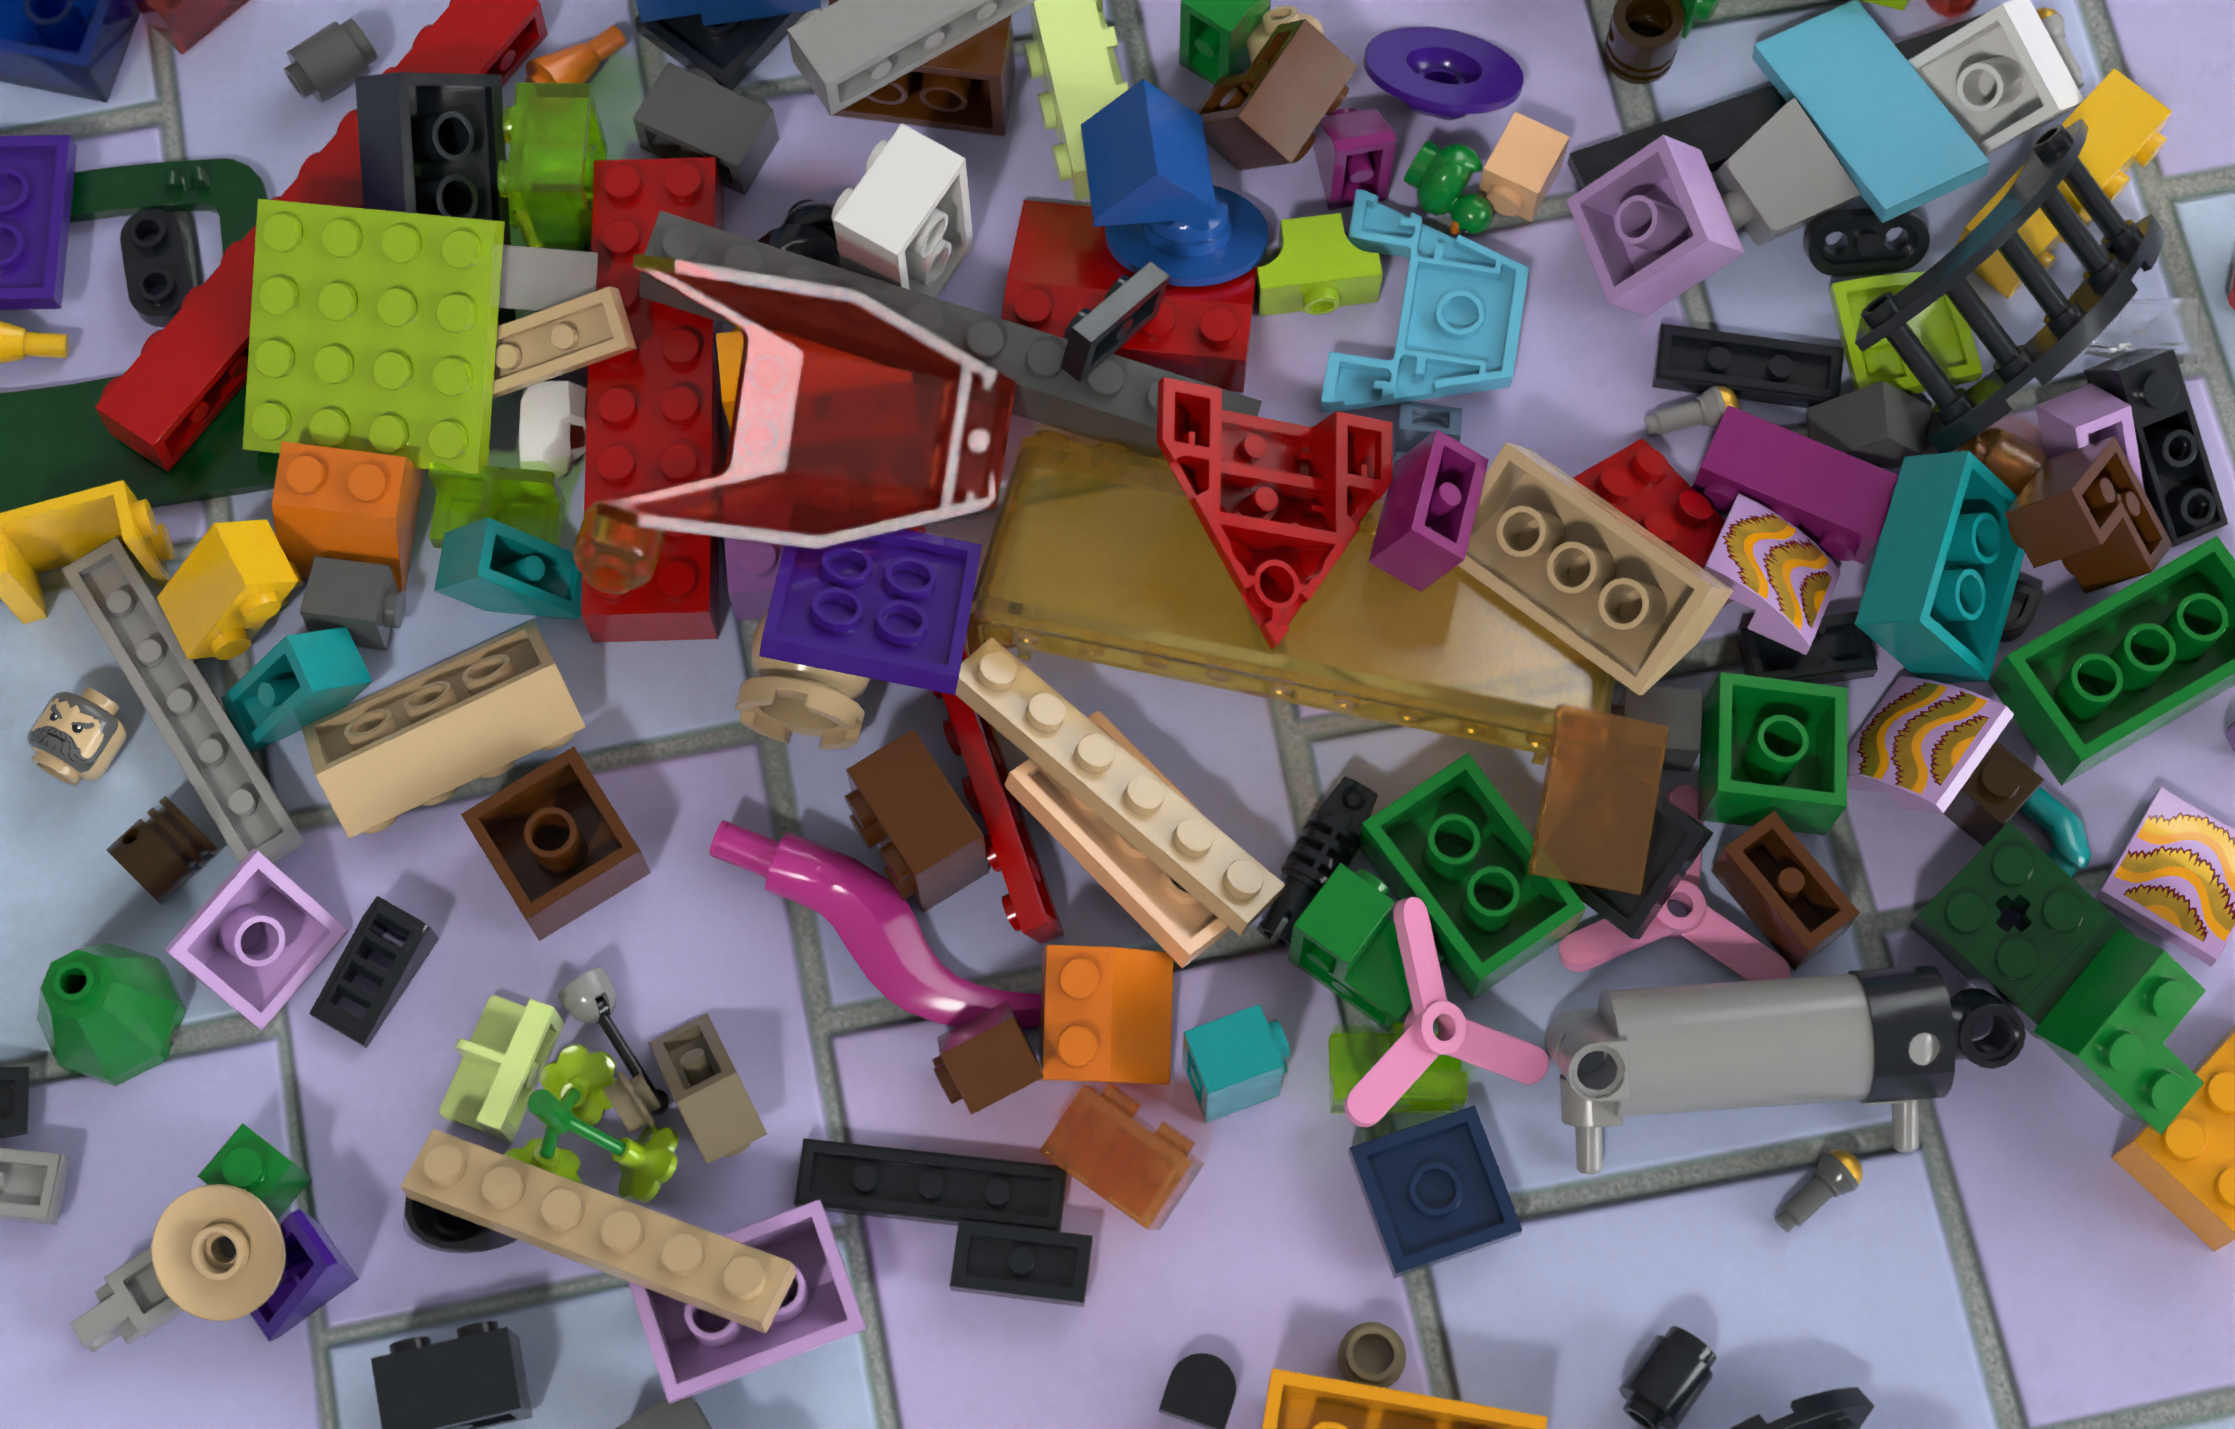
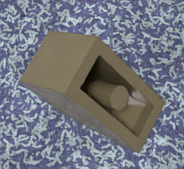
[648,1013,767,1164]

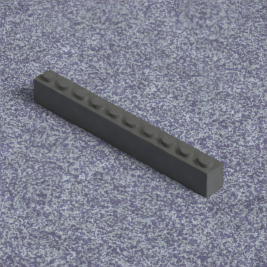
[639,211,1262,463]

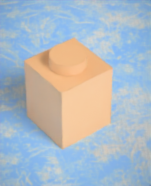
[1478,112,1570,222]

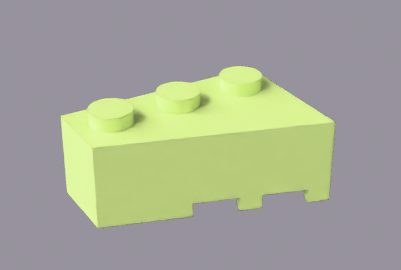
[1023,0,1129,201]

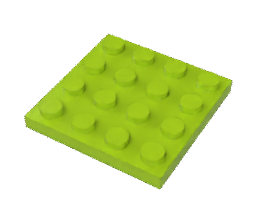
[243,199,505,475]

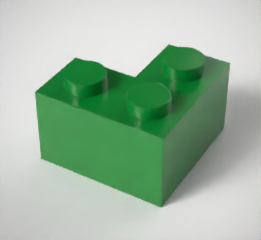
[1288,863,1444,1036]
[2033,929,2206,1134]

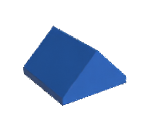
[1081,79,1217,227]

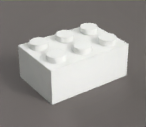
[831,123,974,298]

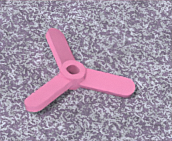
[1559,784,1791,981]
[1344,897,1549,1127]

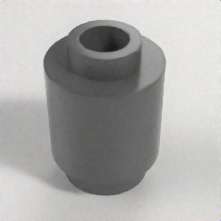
[284,18,378,103]

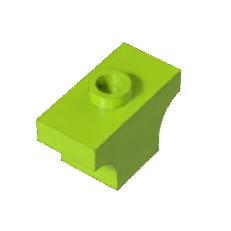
[1255,213,1383,316]

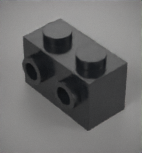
[371,1321,533,1429]

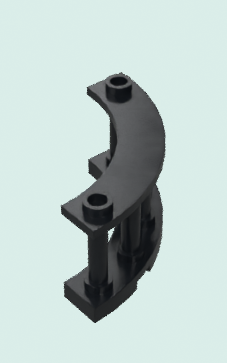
[1855,118,2165,453]

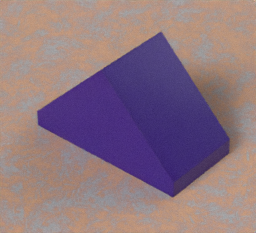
[250,1209,359,1342]

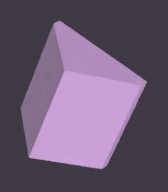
[164,848,349,1031]

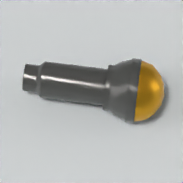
[1774,1149,1863,1233]

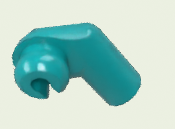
[2020,786,2092,878]

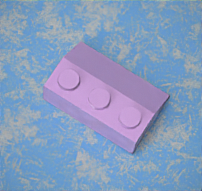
[628,1199,866,1404]

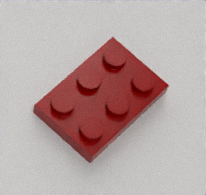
[1573,438,1734,609]

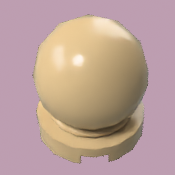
[735,608,871,750]

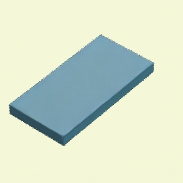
[1752,0,1990,223]

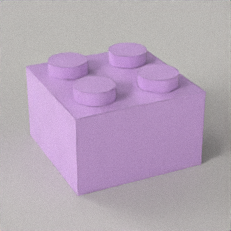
[1566,135,1745,316]

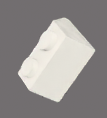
[1908,0,2084,156]

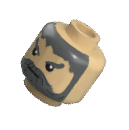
[27,687,127,786]

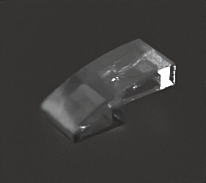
[2069,289,2200,364]

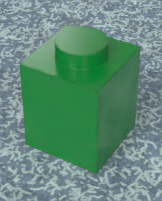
[197,1123,312,1221]

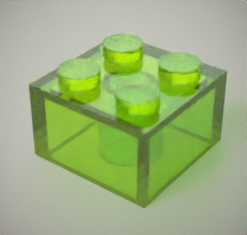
[498,83,608,252]

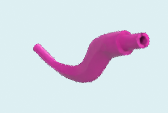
[709,820,1041,1028]

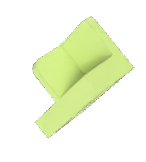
[439,995,565,1144]

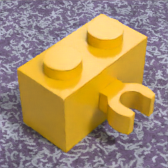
[156,519,304,660]

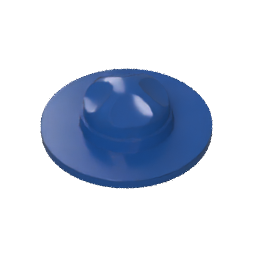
[1105,185,1268,287]

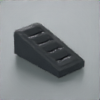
[309,896,439,1048]

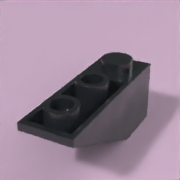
[2084,348,2228,547]

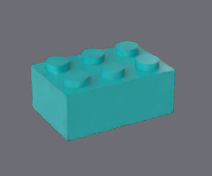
[1855,451,2025,683]

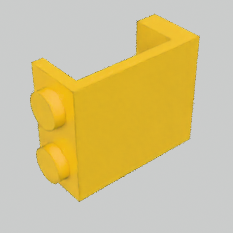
[0,480,175,624]

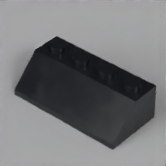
[355,72,516,322]

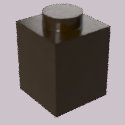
[1943,741,2044,847]

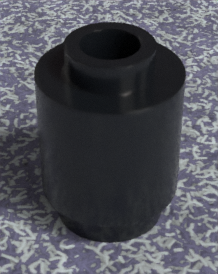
[1619,1326,1717,1429]

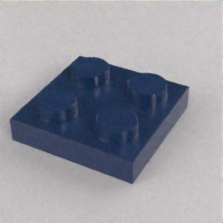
[1348,1105,1523,1278]

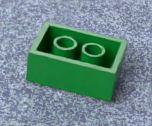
[1359,753,1587,1000]

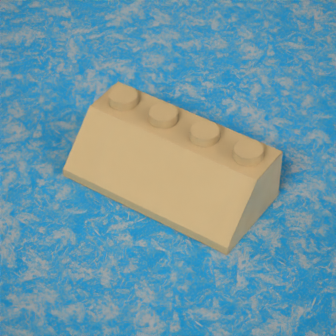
[1458,442,1734,695]
[301,620,586,838]

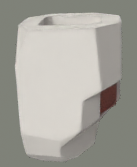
[519,381,587,489]

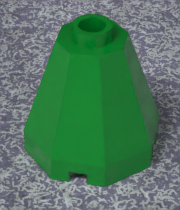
[37,943,186,1086]

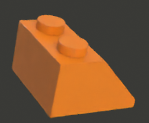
[272,441,424,592]
[1038,945,1174,1085]

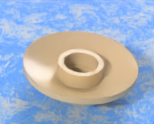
[151,1184,286,1321]

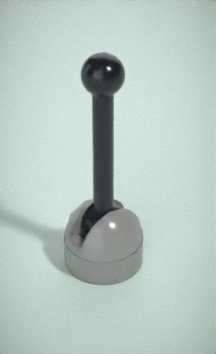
[558,967,669,1115]

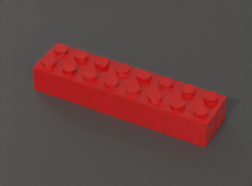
[581,157,724,643]

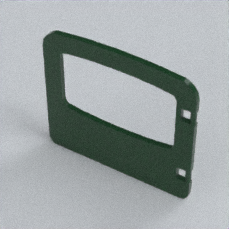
[0,158,279,513]

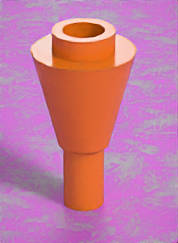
[524,25,626,112]

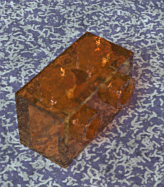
[1039,1083,1205,1230]

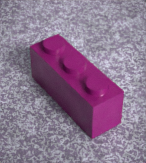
[1692,405,1899,564]

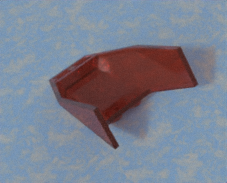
[597,254,1017,549]

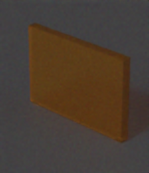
[1528,704,1669,895]

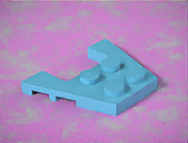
[1320,189,1529,413]

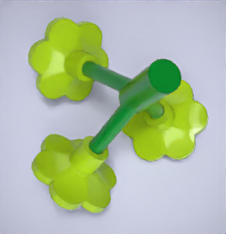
[504,1044,679,1203]

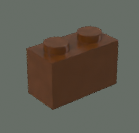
[1711,811,1860,971]
[932,1001,1044,1115]

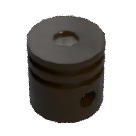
[1604,0,1685,85]
[106,796,219,905]

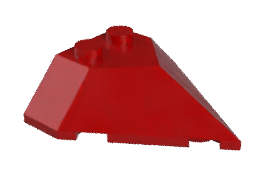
[1157,377,1393,650]

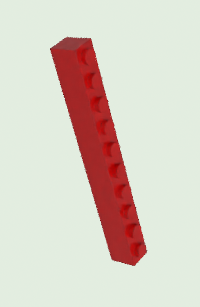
[95,0,548,473]

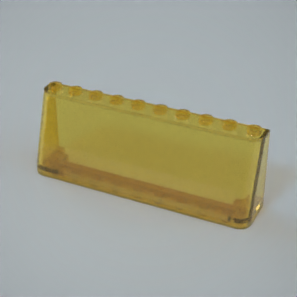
[967,430,1615,785]

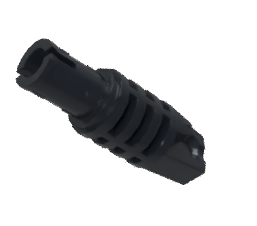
[1257,776,1378,949]

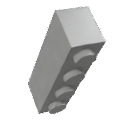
[787,0,1037,116]

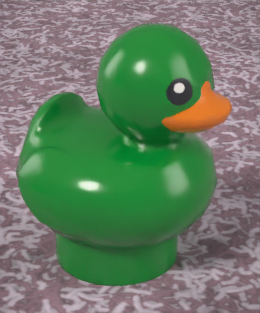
[1403,140,1493,236]

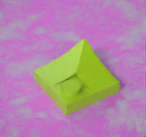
[1829,272,1983,395]

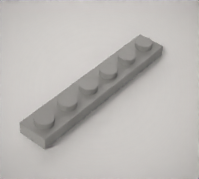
[61,537,306,864]

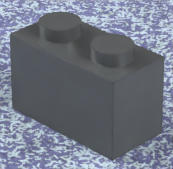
[633,62,779,196]

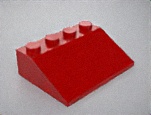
[1001,200,1258,393]

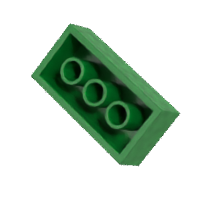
[1988,536,2235,786]

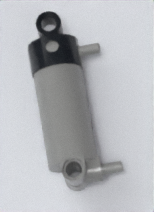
[1544,965,2026,1174]

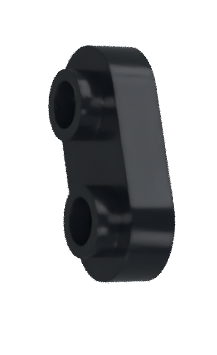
[1803,208,1930,276]
[120,209,194,327]

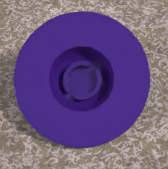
[1363,27,1524,120]

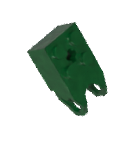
[1910,821,2136,1041]

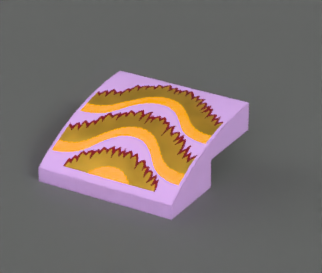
[1704,493,1841,655]
[1847,676,2014,813]
[2096,787,2235,967]

